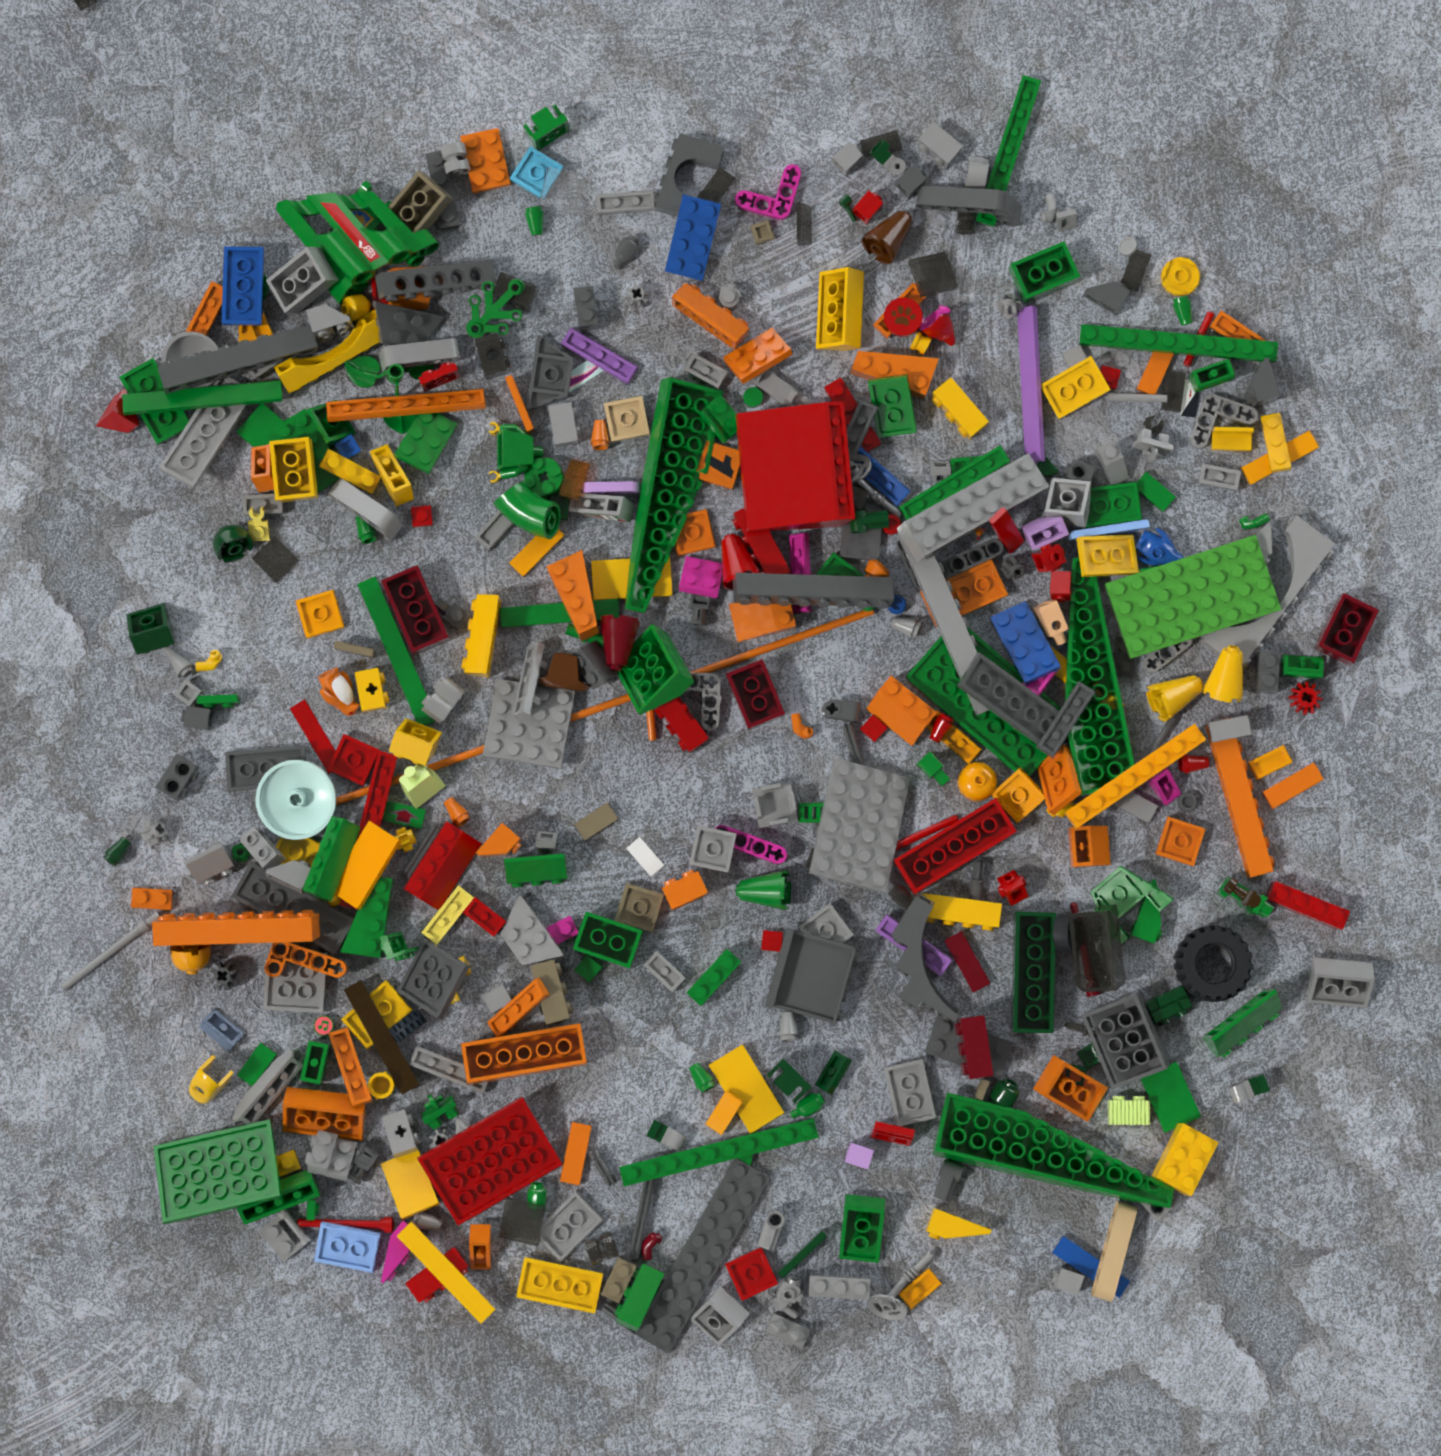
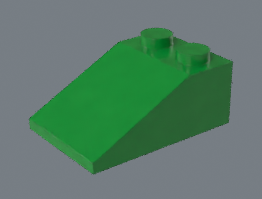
[839,1194,886,1263]

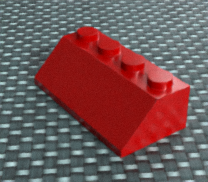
[404,821,482,910]

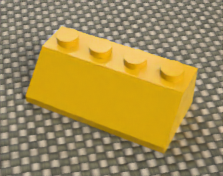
[816,267,864,351]
[461,594,502,678]

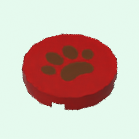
[884,297,922,337]

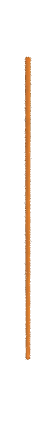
[336,610,874,806]

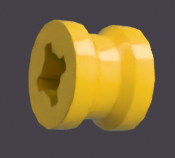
[910,331,932,356]

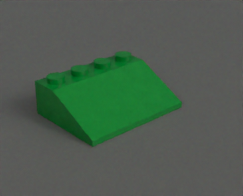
[617,624,695,715]
[1202,989,1282,1058]

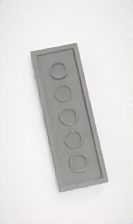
[159,377,249,489]

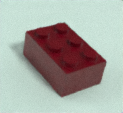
[1314,593,1379,666]
[726,659,785,731]
[955,1015,994,1079]

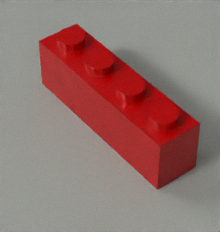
[732,508,791,574]
[1266,881,1350,930]

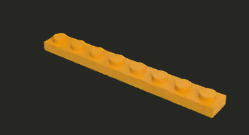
[1064,724,1206,829]

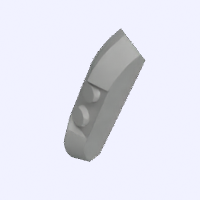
[233,1047,305,1127]

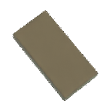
[333,641,376,659]
[574,803,618,841]

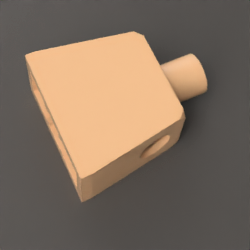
[1033,600,1068,646]

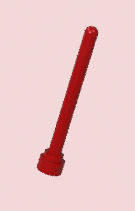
[895,815,959,851]
[297,1216,394,1233]

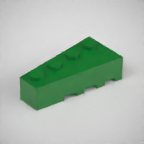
[341,877,394,958]

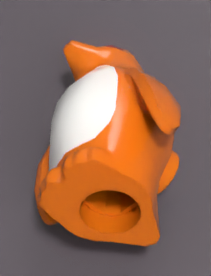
[317,667,360,716]

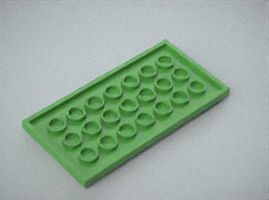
[1105,535,1281,659]

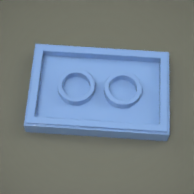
[314,1221,381,1273]

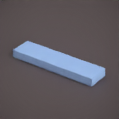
[1068,519,1150,542]

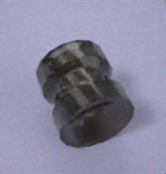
[956,212,976,235]

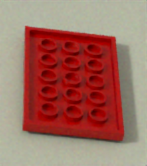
[417,1096,563,1226]

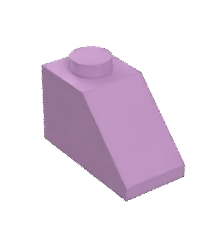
[1021,516,1069,551]

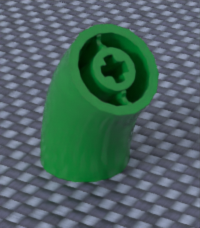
[493,481,561,539]

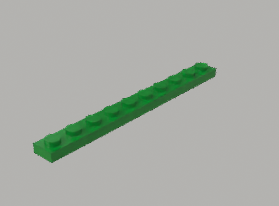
[1079,324,1278,363]
[619,1118,819,1187]

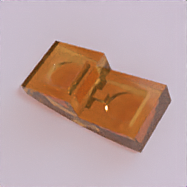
[559,459,590,501]

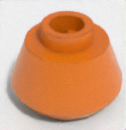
[864,559,890,577]

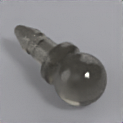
[1064,1022,1100,1037]

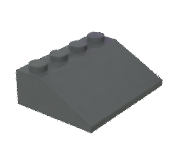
[1081,990,1171,1089]

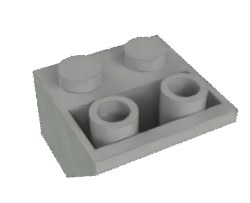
[306,304,354,342]

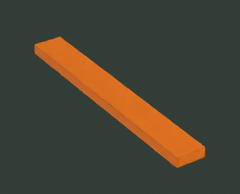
[326,389,486,422]

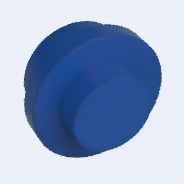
[887,595,906,614]

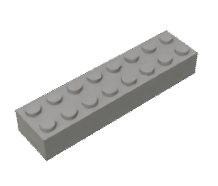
[897,453,1049,563]

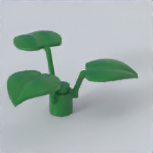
[345,356,434,434]

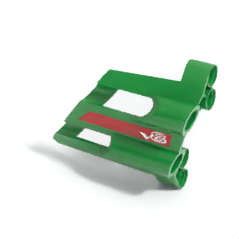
[276,191,439,306]

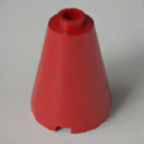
[721,534,761,591]

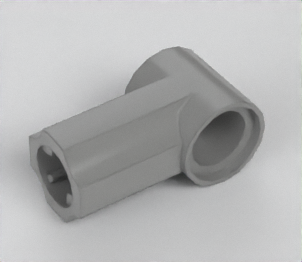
[757,1209,784,1251]

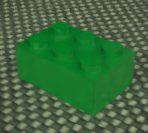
[1008,241,1080,304]
[573,911,643,969]

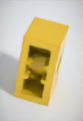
[354,668,389,713]

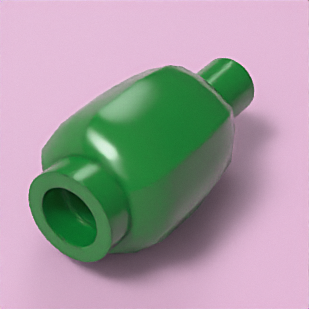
[790,1092,826,1119]
[527,1182,546,1220]

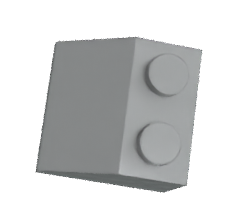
[1045,478,1091,527]
[184,843,237,886]
[689,1286,750,1346]

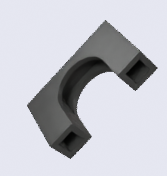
[653,133,724,217]

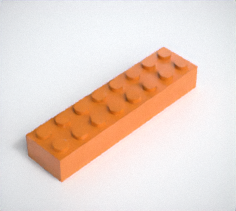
[152,910,320,946]

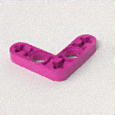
[735,164,801,220]

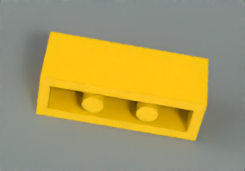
[932,377,989,440]

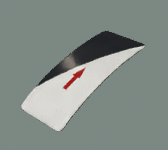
[1180,379,1199,417]

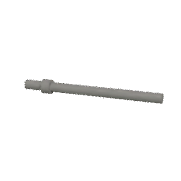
[61,911,161,991]

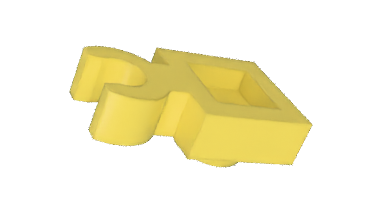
[248,506,270,541]

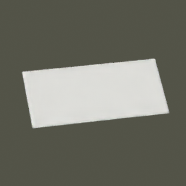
[626,837,664,876]

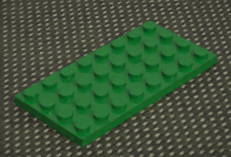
[905,628,1061,776]

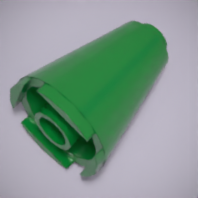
[736,870,791,910]

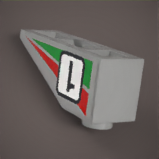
[568,493,634,523]

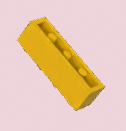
[921,893,1002,931]

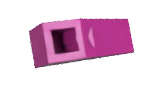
[381,1219,410,1283]

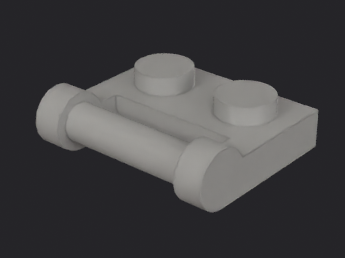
[259,1209,312,1262]

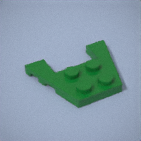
[1090,866,1174,949]

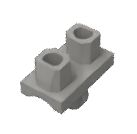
[1133,429,1174,463]

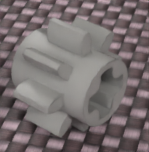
[625,283,649,308]
[997,293,1022,318]
[141,820,167,846]
[429,1128,453,1147]

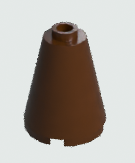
[861,211,913,265]

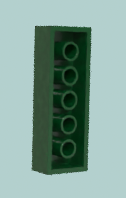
[1011,911,1056,1034]

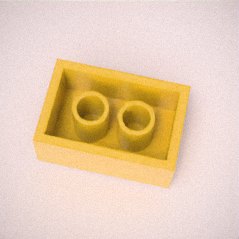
[269,437,318,503]
[1151,1123,1219,1196]

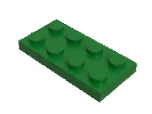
[119,358,189,446]
[271,409,339,493]

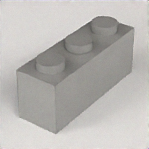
[808,1274,871,1300]

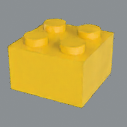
[389,718,442,766]

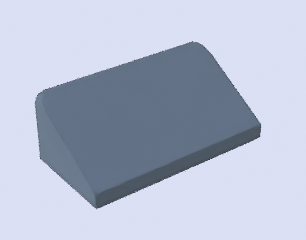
[199,1008,245,1052]

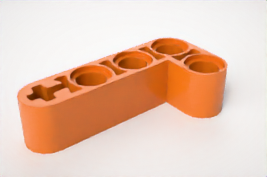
[264,942,348,978]

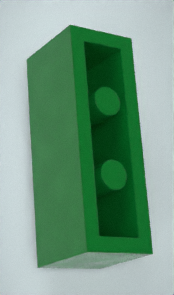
[686,949,741,1006]
[614,1264,664,1332]

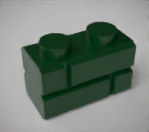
[1145,985,1192,1026]

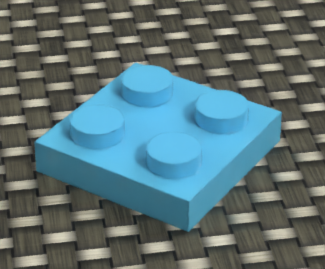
[510,146,564,200]

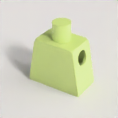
[399,765,446,809]

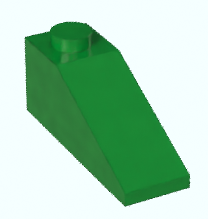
[1129,879,1162,944]

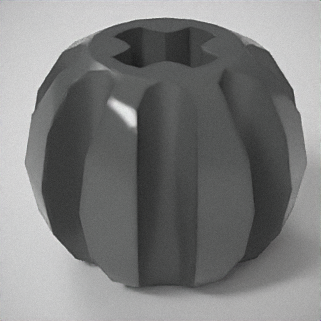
[209,961,239,991]

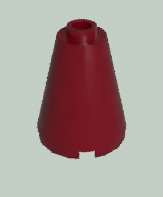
[600,615,640,671]

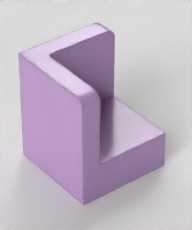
[844,1142,874,1169]

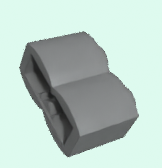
[421,676,465,724]

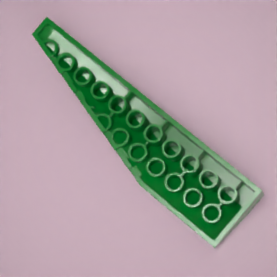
[625,377,723,613]
[1065,557,1135,796]
[932,1092,1174,1209]

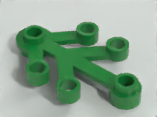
[466,278,525,338]

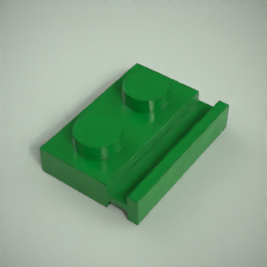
[698,394,737,443]

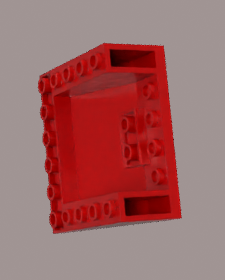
[736,401,855,532]

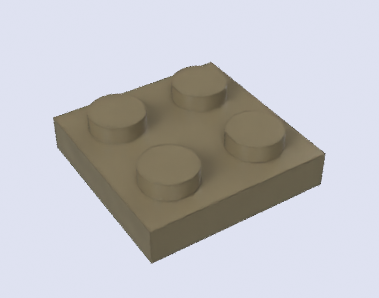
[615,883,664,933]

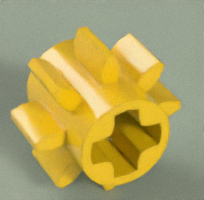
[394,827,417,853]

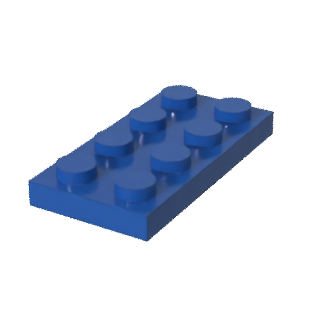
[665,194,721,281]
[222,246,264,326]
[990,601,1061,685]

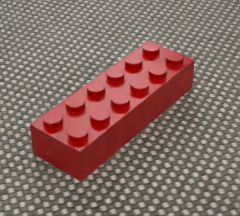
[893,798,1017,895]

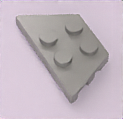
[500,895,565,966]

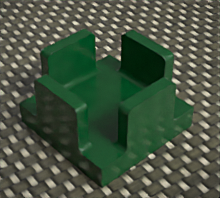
[766,1058,812,1104]

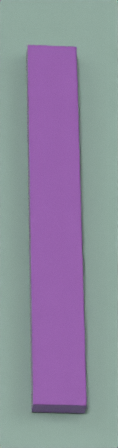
[1017,305,1045,463]

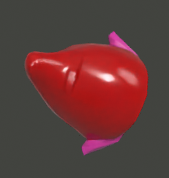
[920,305,955,346]

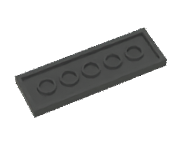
[957,653,1059,745]
[231,862,354,955]

